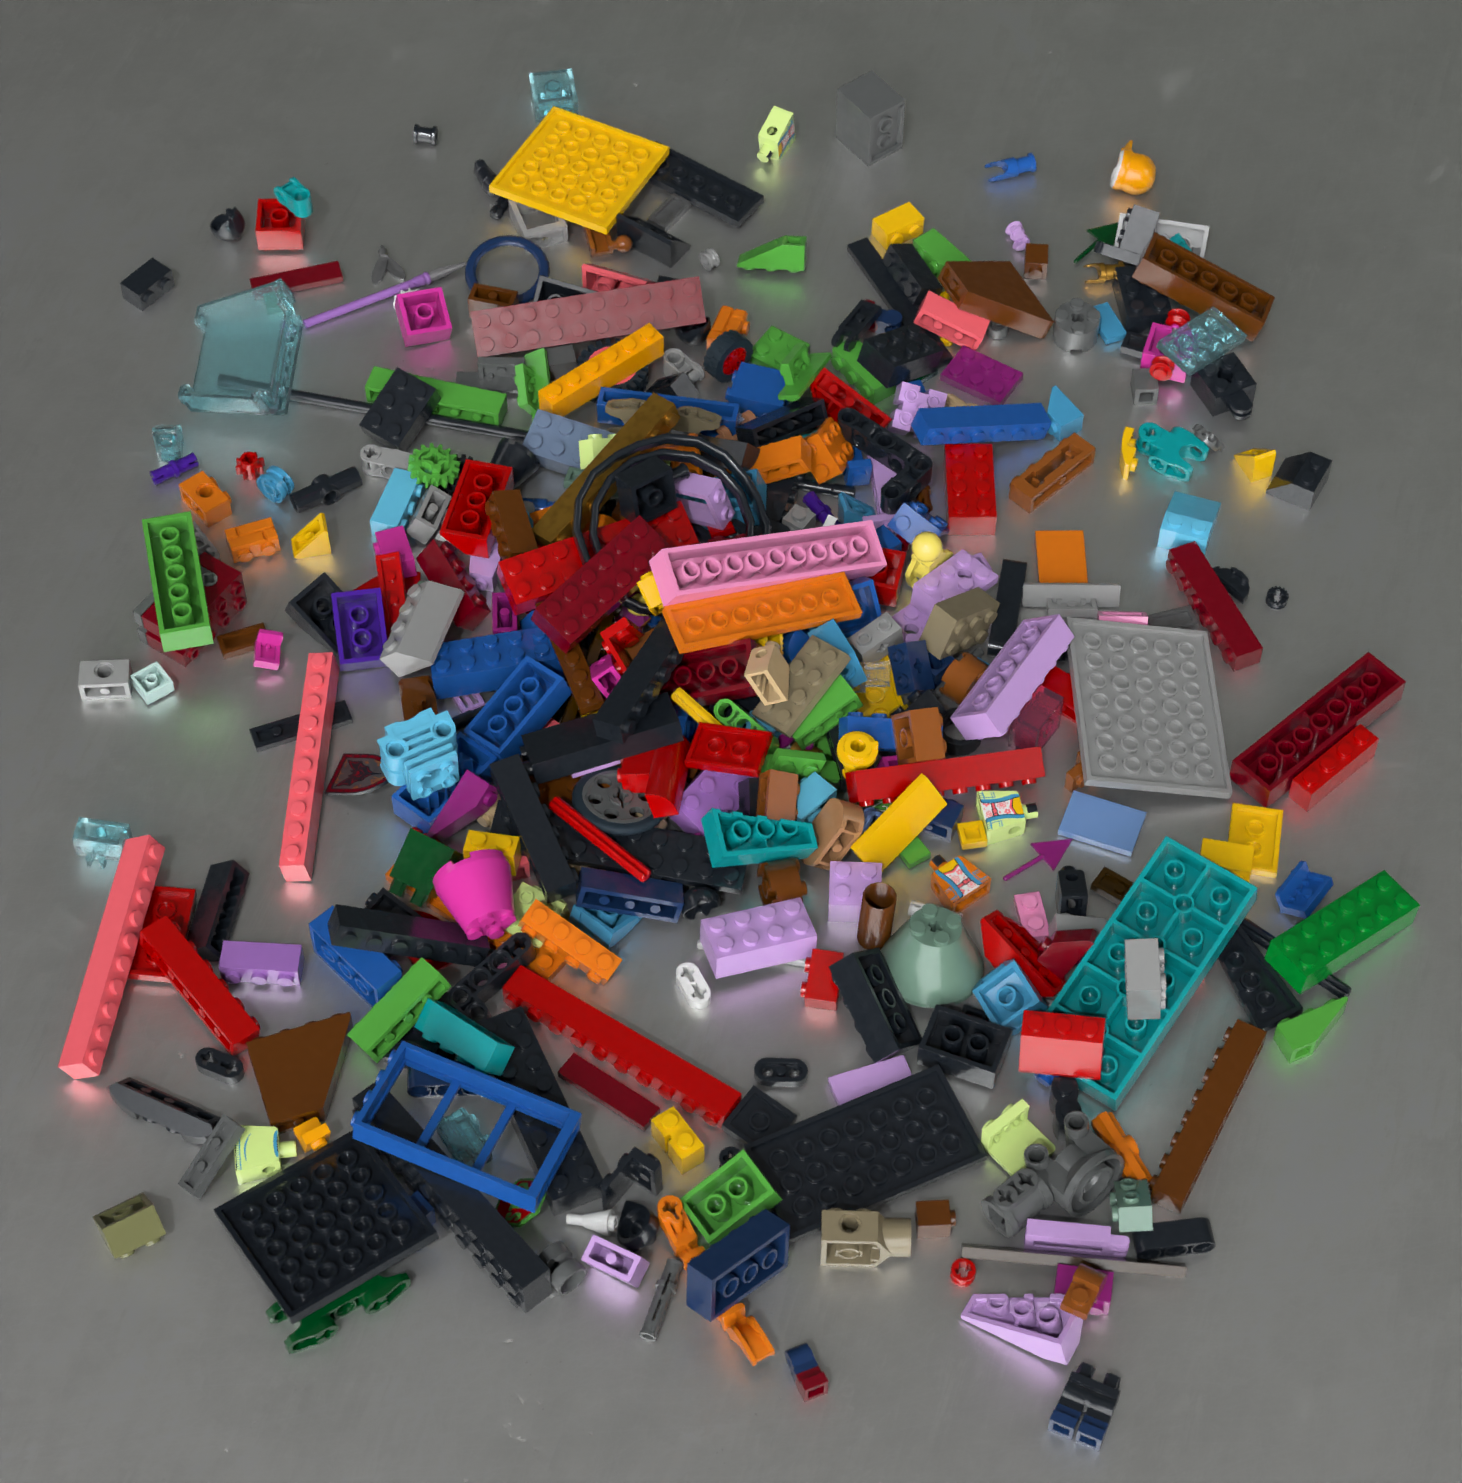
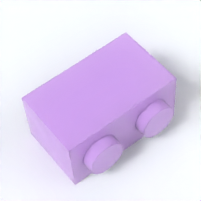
[581,1234,650,1288]

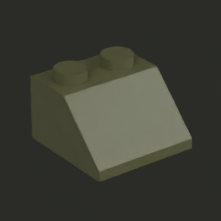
[93,1192,166,1259]

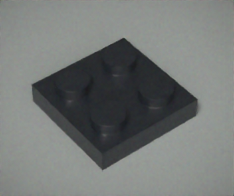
[721,1085,797,1145]

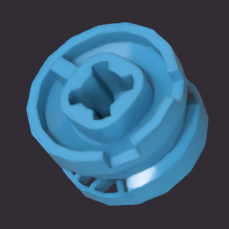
[256,466,295,503]

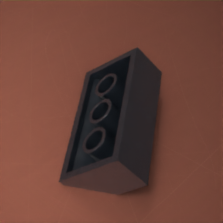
[829,947,922,1063]

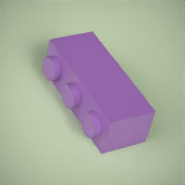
[219,940,305,987]

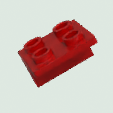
[600,616,644,675]

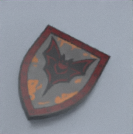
[324,753,389,796]

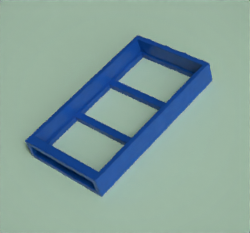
[350,1041,582,1214]

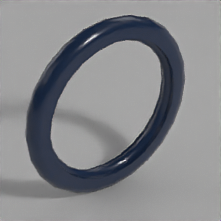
[465,235,550,304]

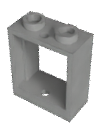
[508,200,568,252]

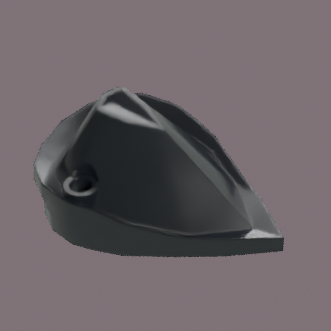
[617,1201,660,1253]

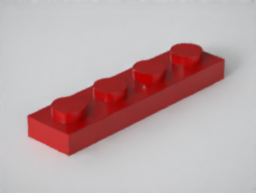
[375,551,407,640]

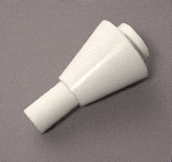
[566,1209,619,1237]

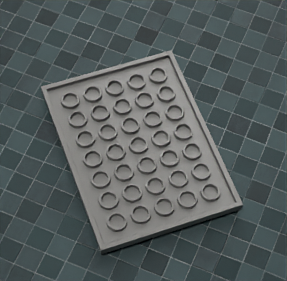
[1064,617,1233,799]

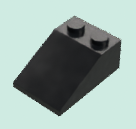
[285,572,343,657]

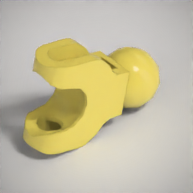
[905,531,953,588]

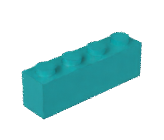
[414,998,515,1076]

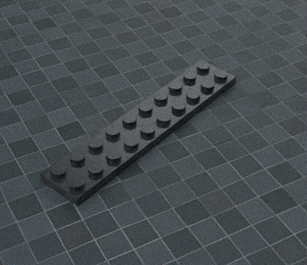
[490,800,748,895]

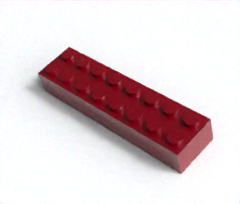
[1230,652,1406,808]

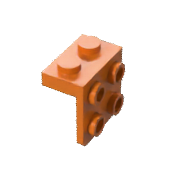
[804,417,854,484]

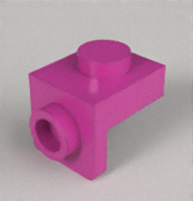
[253,629,283,671]

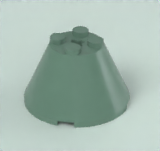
[881,903,984,1008]

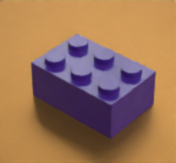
[331,588,387,672]

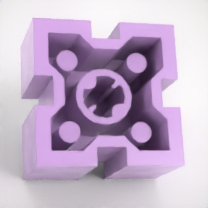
[887,382,947,439]

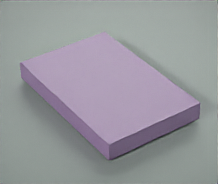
[828,1055,912,1106]

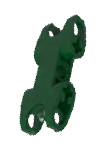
[266,1273,411,1354]

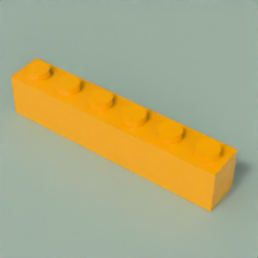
[538,323,664,417]

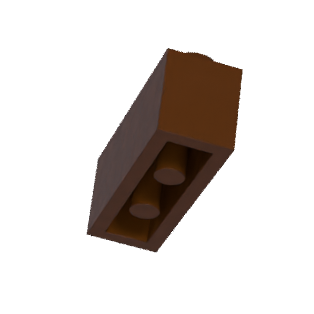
[485,489,538,560]

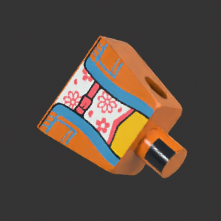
[929,855,991,913]

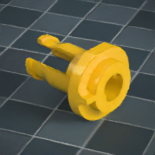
[837,731,878,779]

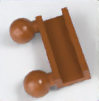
[583,226,632,258]

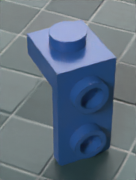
[843,446,872,486]

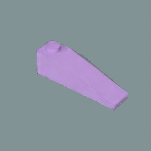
[960,1294,1083,1365]

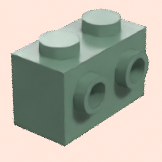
[1109,1178,1153,1232]

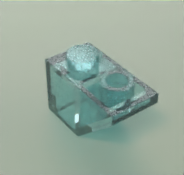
[152,425,184,462]

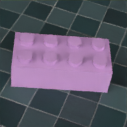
[700,897,817,979]

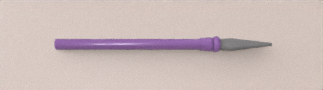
[303,262,467,328]

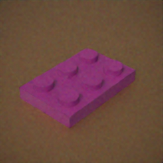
[940,345,1023,405]

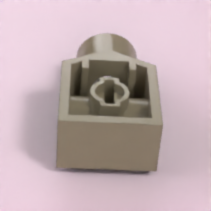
[820,1208,912,1267]

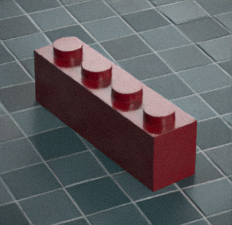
[416,539,491,631]

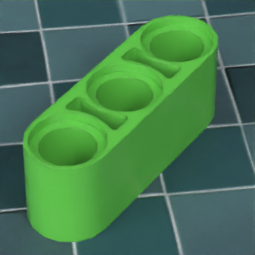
[714,699,779,755]

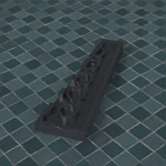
[1218,926,1303,1031]

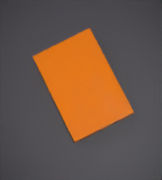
[1035,530,1088,583]

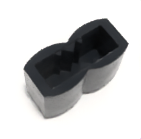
[1049,1077,1082,1141]

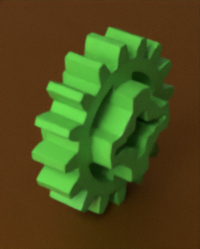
[407,443,460,489]

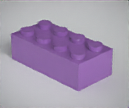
[669,770,759,837]

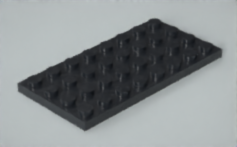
[743,1064,988,1244]

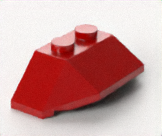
[810,367,892,446]
[980,910,1067,997]

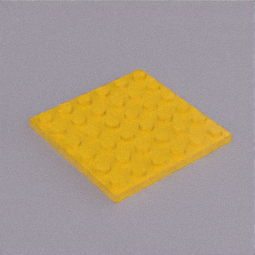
[489,106,670,235]

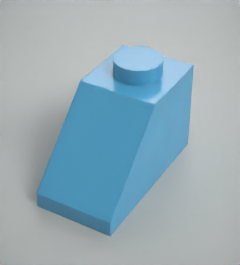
[1047,385,1084,442]

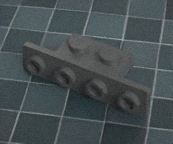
[456,357,525,394]

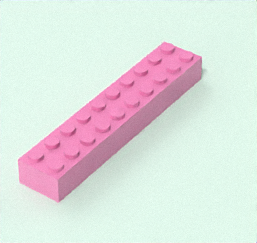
[649,520,887,607]

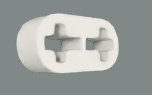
[676,962,711,1010]

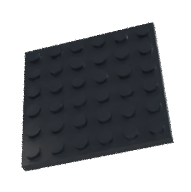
[213,1130,439,1325]

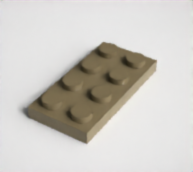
[752,635,851,738]

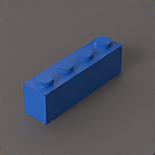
[839,712,943,752]

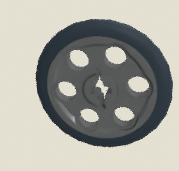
[572,765,664,836]

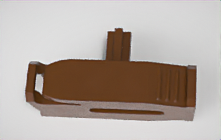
[398,675,438,721]

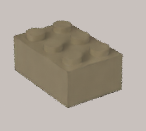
[919,587,1000,660]

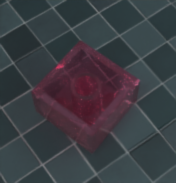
[1007,685,1064,750]

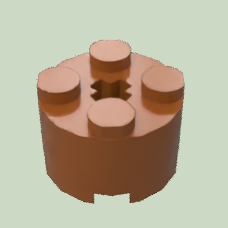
[939,652,989,705]

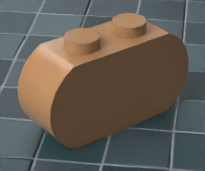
[801,798,864,871]

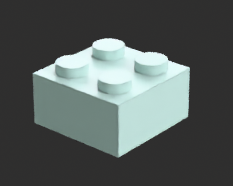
[130,661,174,705]

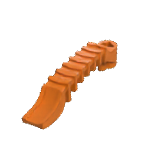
[657,1195,775,1366]

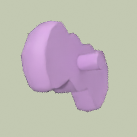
[1005,221,1030,251]

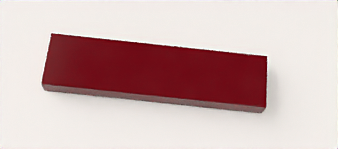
[250,261,343,300]
[558,1053,660,1131]

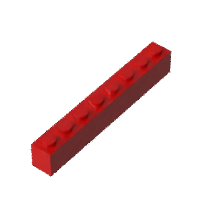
[845,746,1045,807]

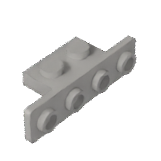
[1022,583,1121,619]

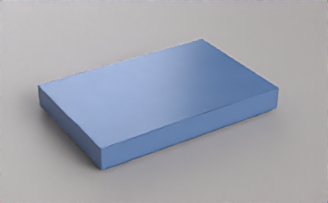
[1058,790,1147,857]

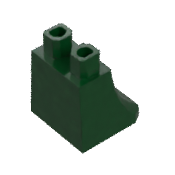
[389,828,464,909]

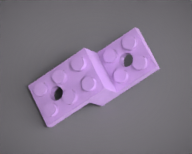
[892,549,999,642]

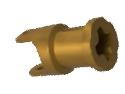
[1083,261,1124,284]

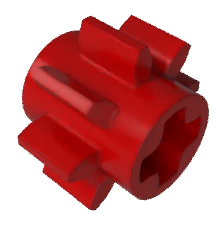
[235,452,265,480]

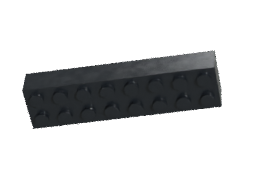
[477,1006,603,1216]

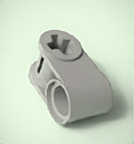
[663,348,705,384]

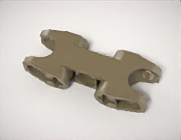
[605,398,722,435]

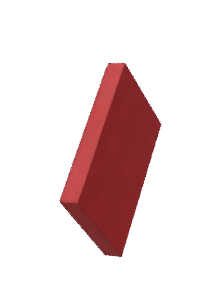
[684,722,773,777]

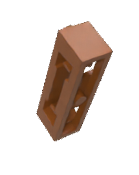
[1009,433,1096,514]

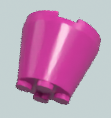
[433,849,516,940]

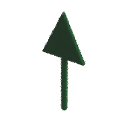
[1074,222,1118,263]

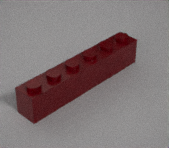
[1166,541,1263,671]

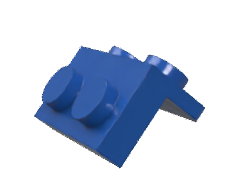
[1275,860,1334,919]

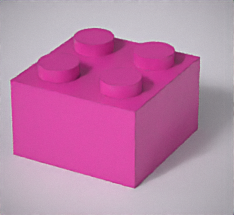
[395,287,452,347]

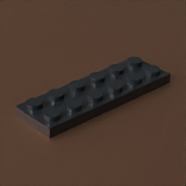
[648,141,764,228]

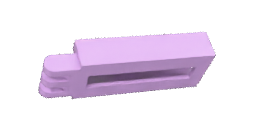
[1024,1218,1130,1258]

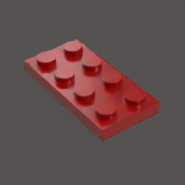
[127,886,197,983]

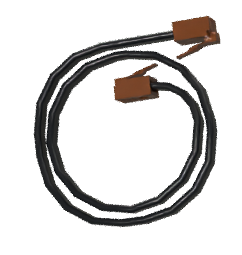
[572,433,771,662]

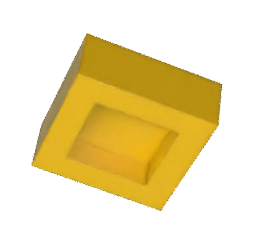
[957,820,988,850]

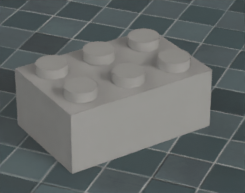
[1125,938,1166,1020]

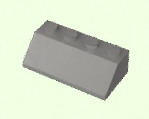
[1115,213,1210,258]
[379,581,464,677]

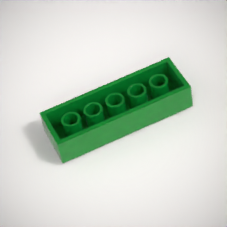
[1264,870,1420,995]

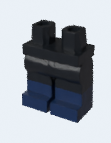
[1048,1362,1121,1451]

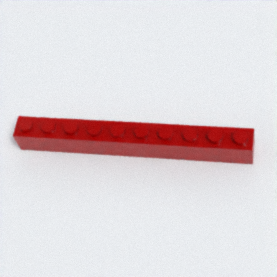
[502,965,742,1128]

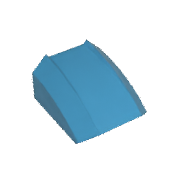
[569,904,642,949]
[972,959,1048,1036]

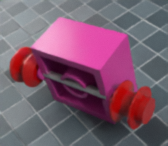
[1140,308,1198,383]

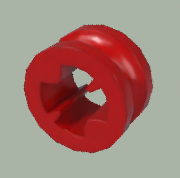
[950,1258,976,1287]

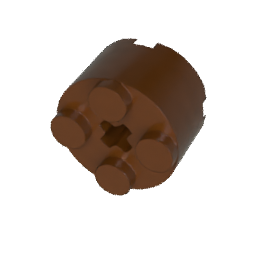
[757,858,807,906]

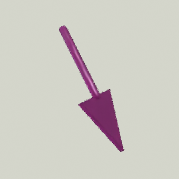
[1003,839,1073,881]

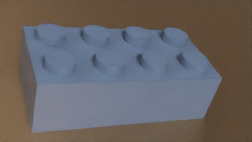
[522,409,615,475]

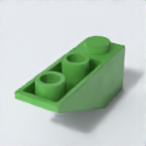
[737,235,807,272]
[1273,996,1348,1064]

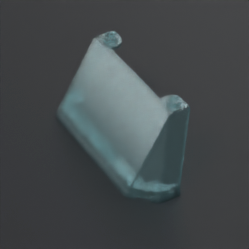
[178,278,303,416]

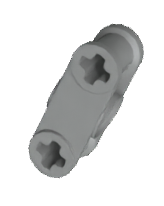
[360,444,413,479]

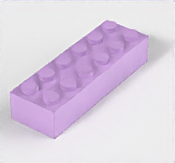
[950,614,1075,740]

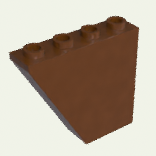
[937,261,1054,339]
[246,1012,353,1135]

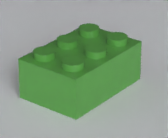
[680,1149,782,1245]

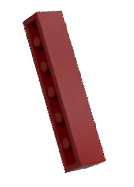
[139,915,260,1057]

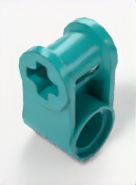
[274,177,313,218]

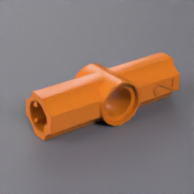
[1091,1111,1152,1184]

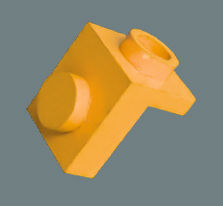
[293,1117,331,1153]

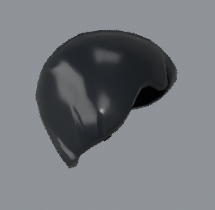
[210,207,245,241]
[674,316,711,346]

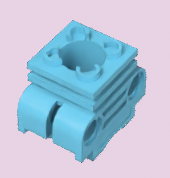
[377,708,460,801]

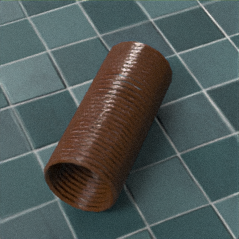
[857,882,897,950]

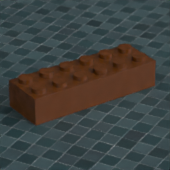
[1132,232,1275,342]

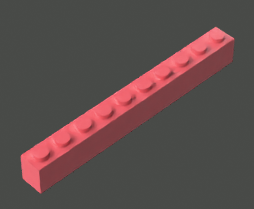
[279,652,340,882]
[58,835,165,1079]

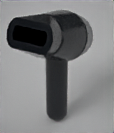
[473,160,499,197]

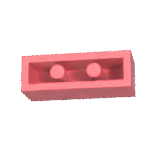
[913,291,990,351]

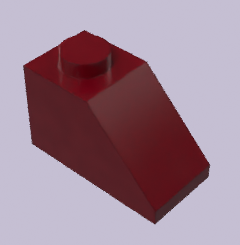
[1037,929,1097,979]

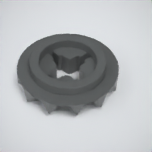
[1192,424,1225,452]

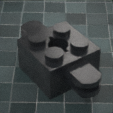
[1190,346,1257,420]

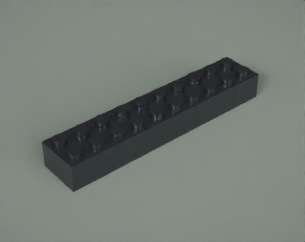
[352,1082,552,1313]

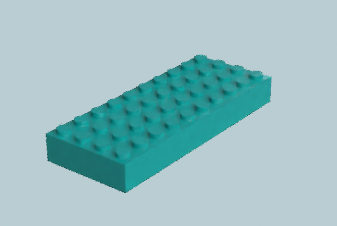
[1046,836,1258,1111]

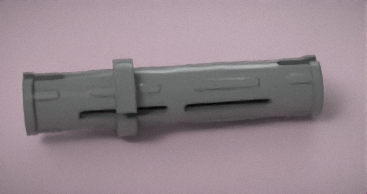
[639,1258,684,1342]

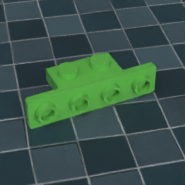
[778,343,832,402]
[514,348,550,421]
[760,748,840,783]

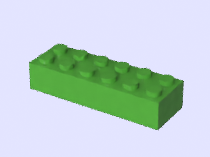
[142,511,214,652]

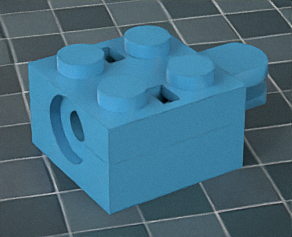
[807,619,868,689]

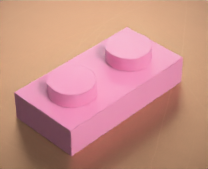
[1013,891,1049,942]

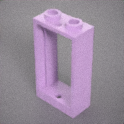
[674,473,735,530]

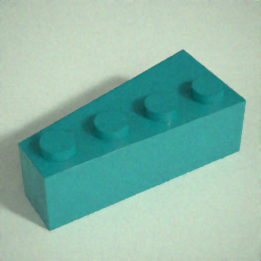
[701,808,818,868]

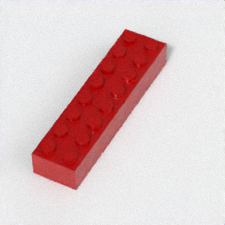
[497,500,699,616]

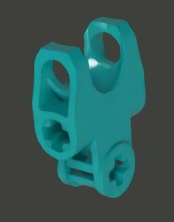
[1136,422,1209,482]

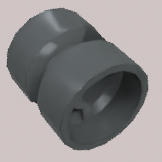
[538,1241,587,1295]

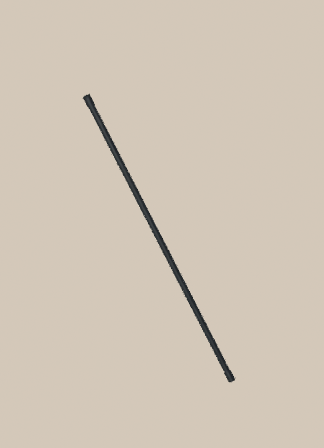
[218,376,856,498]

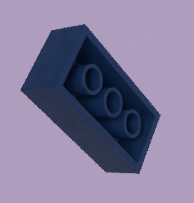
[686,1209,790,1322]

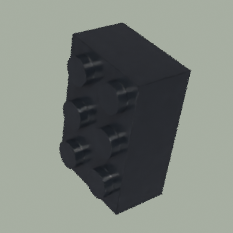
[1112,265,1172,334]
[857,323,944,388]
[359,367,441,452]
[917,1004,1012,1089]

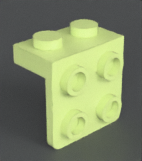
[504,882,570,948]
[981,1099,1055,1176]

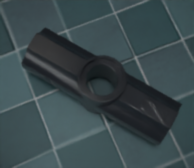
[289,466,363,513]

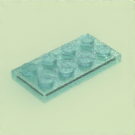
[1156,307,1247,376]

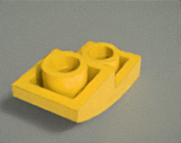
[1119,426,1139,480]

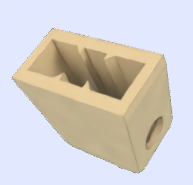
[744,641,790,706]

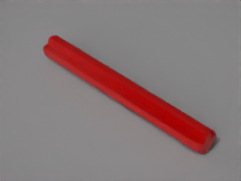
[549,796,651,882]

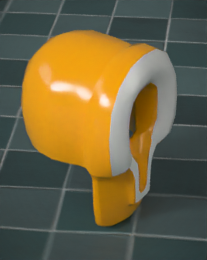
[1110,140,1156,195]

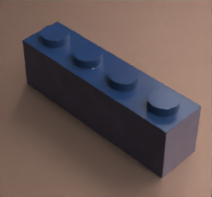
[576,866,684,923]

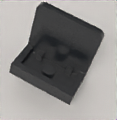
[600,1147,663,1210]

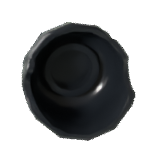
[681,886,721,920]

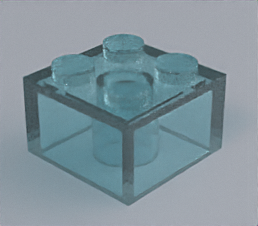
[529,69,578,123]

